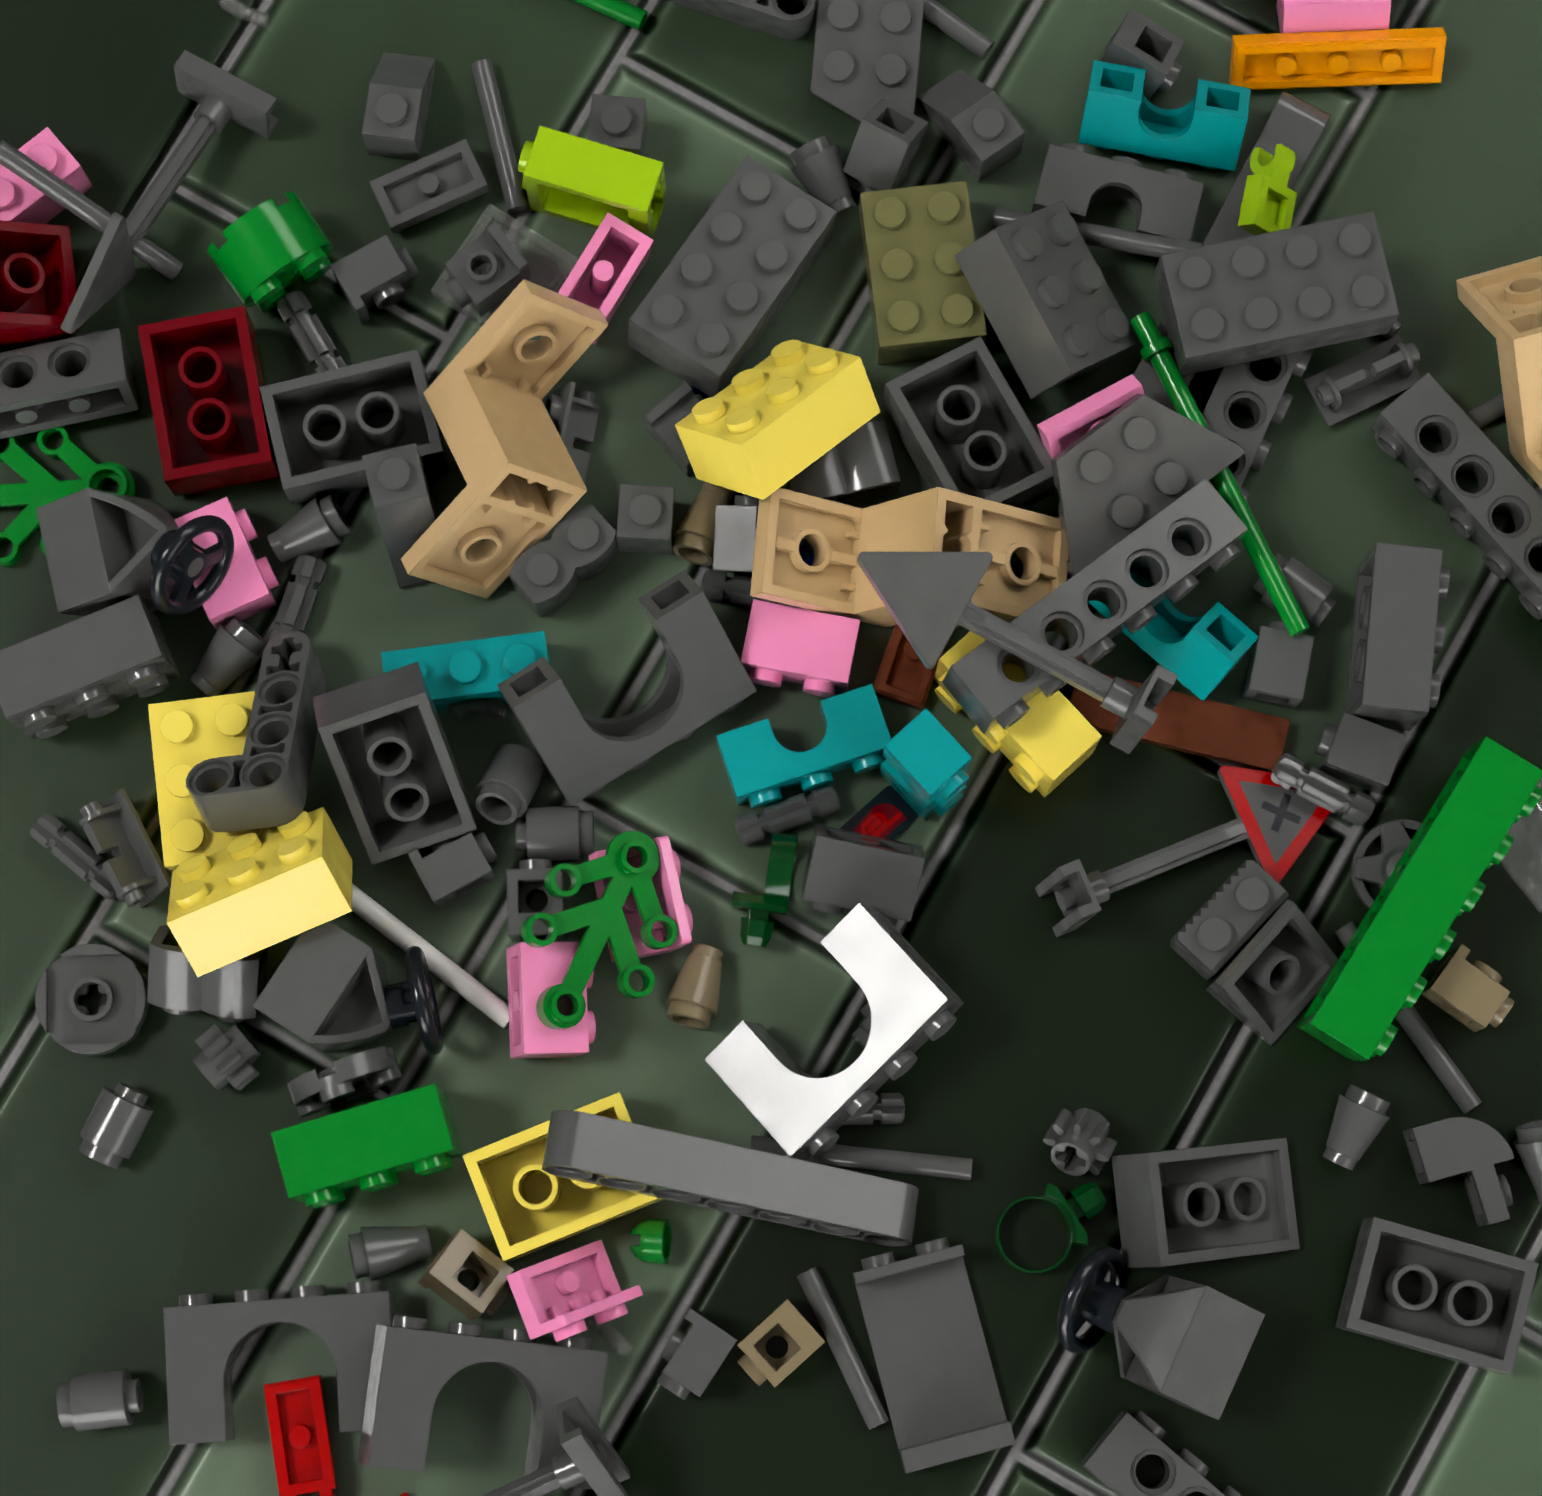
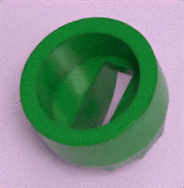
[630,1219,672,1264]

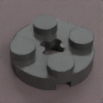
[35,944,149,1056]
[287,1046,402,1117]

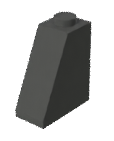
[362,443,438,589]

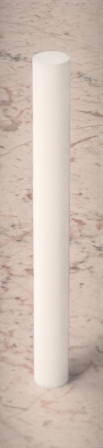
[352,883,509,1029]

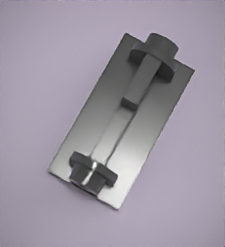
[1304,335,1422,427]
[544,382,600,484]
[79,788,171,908]

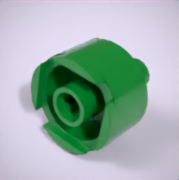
[207,191,333,313]

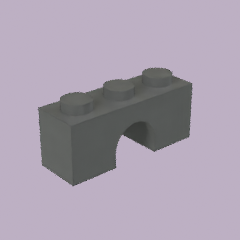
[1031,143,1205,241]

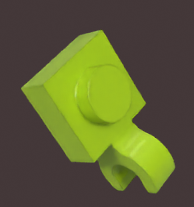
[1238,144,1297,236]

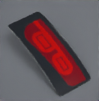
[840,786,918,840]

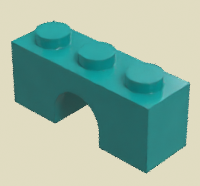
[1078,60,1251,171]
[1088,570,1259,701]
[381,631,551,712]
[716,684,891,809]
[879,708,972,820]

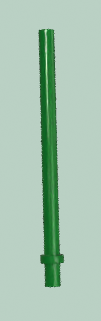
[1130,311,1310,637]

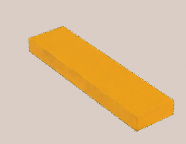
[1229,27,1447,90]

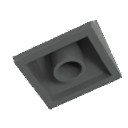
[1205,899,1338,1046]

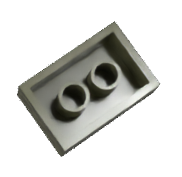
[859,181,987,365]

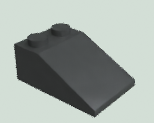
[1111,1138,1300,1268]

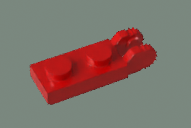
[264,1375,338,1496]

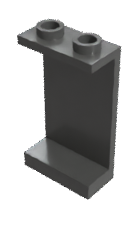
[852,1237,1016,1473]

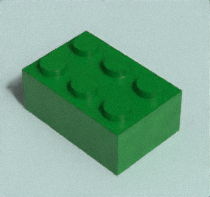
[270,1083,463,1209]

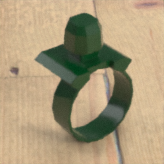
[732,832,798,948]
[995,1182,1107,1274]

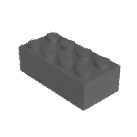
[627,156,837,397]
[1154,211,1399,375]

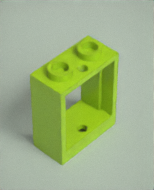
[518,125,667,239]

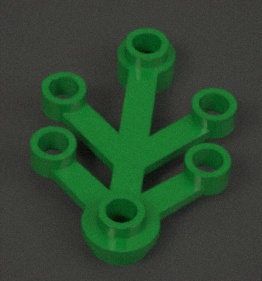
[0,426,136,567]
[521,831,678,1030]

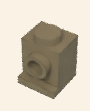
[1421,944,1515,1033]
[417,1228,514,1321]
[737,1299,825,1387]

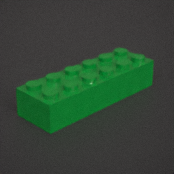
[1297,736,1542,1062]

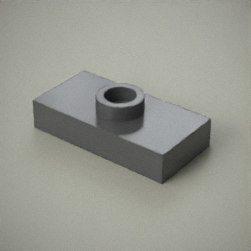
[369,139,489,234]

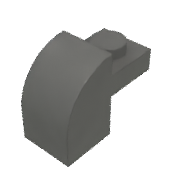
[1403,1117,1515,1227]

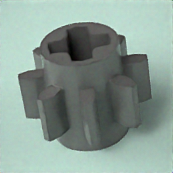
[192,1023,262,1091]
[1043,1108,1117,1176]

